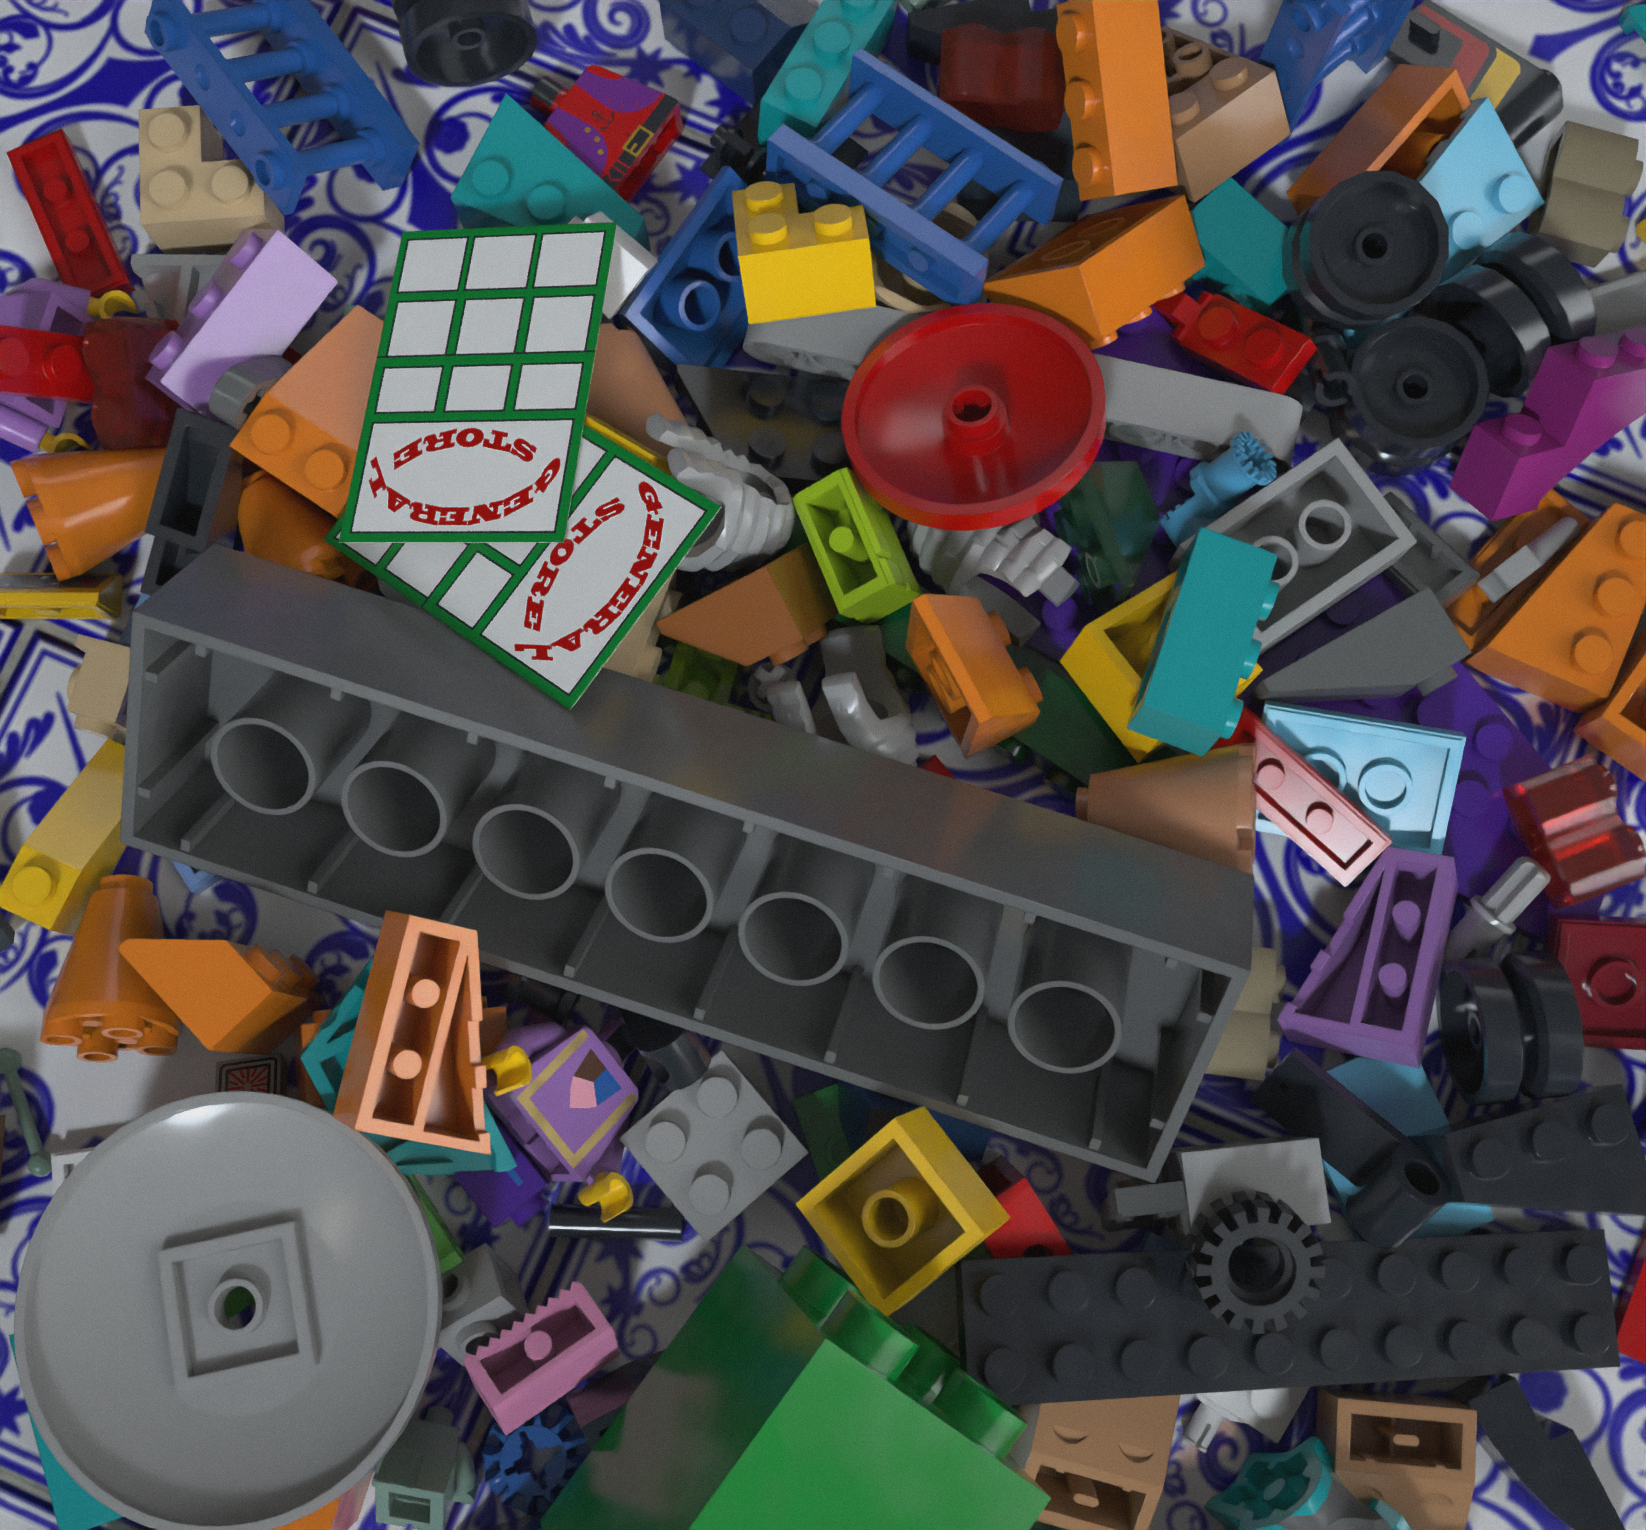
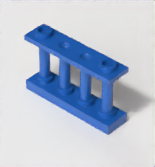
[144,0,420,216]
[1257,0,1415,147]
[765,48,1063,307]

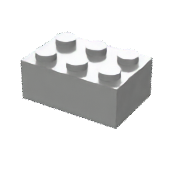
[1167,438,1417,656]

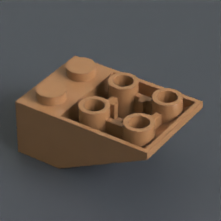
[1161,26,1291,203]
[1316,1386,1477,1530]
[1008,1395,1181,1530]

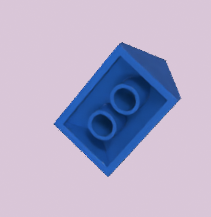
[618,166,749,378]

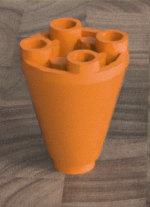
[9,446,167,582]
[237,470,379,594]
[40,875,181,1063]

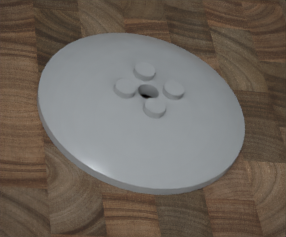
[14,1091,443,1530]

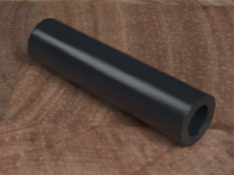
[549,1203,684,1242]

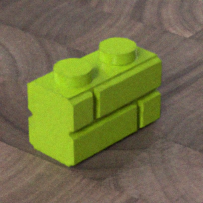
[792,467,922,624]

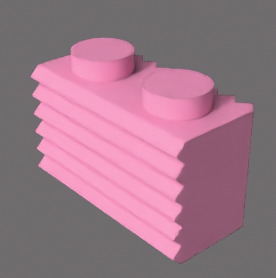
[464,1281,620,1436]

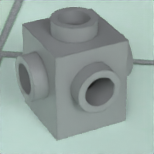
[437,1243,529,1366]

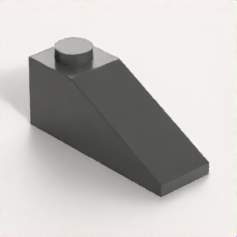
[1249,587,1471,705]

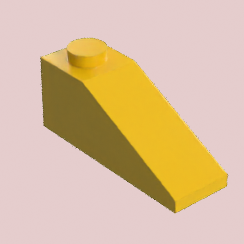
[0,739,127,936]

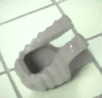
[646,412,795,573]
[906,512,1081,648]
[766,625,919,767]

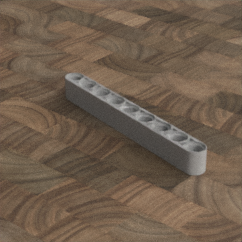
[742,305,1303,475]

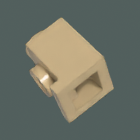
[66,634,130,739]

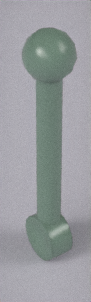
[0,1048,52,1177]

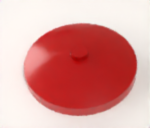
[842,303,1107,531]

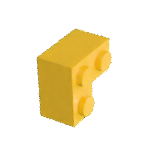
[732,181,876,324]

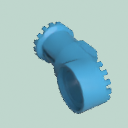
[1160,431,1277,549]

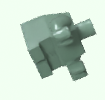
[372,1406,480,1530]

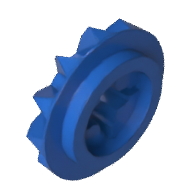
[481,1403,590,1516]

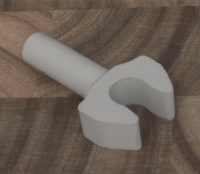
[1477,516,1581,603]

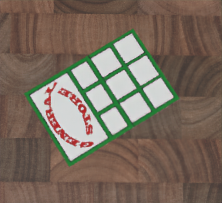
[339,222,617,543]
[323,425,721,710]

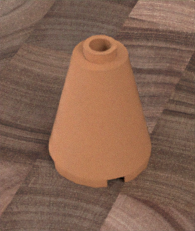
[586,323,689,458]
[1075,743,1256,874]

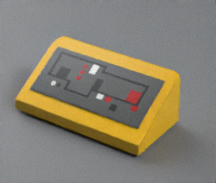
[0,572,123,620]

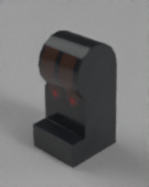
[618,1007,711,1091]

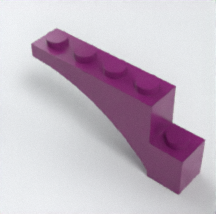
[1449,325,1646,521]

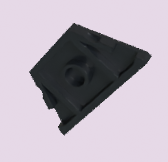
[674,364,853,494]

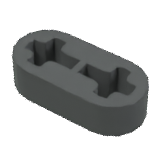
[209,355,294,431]

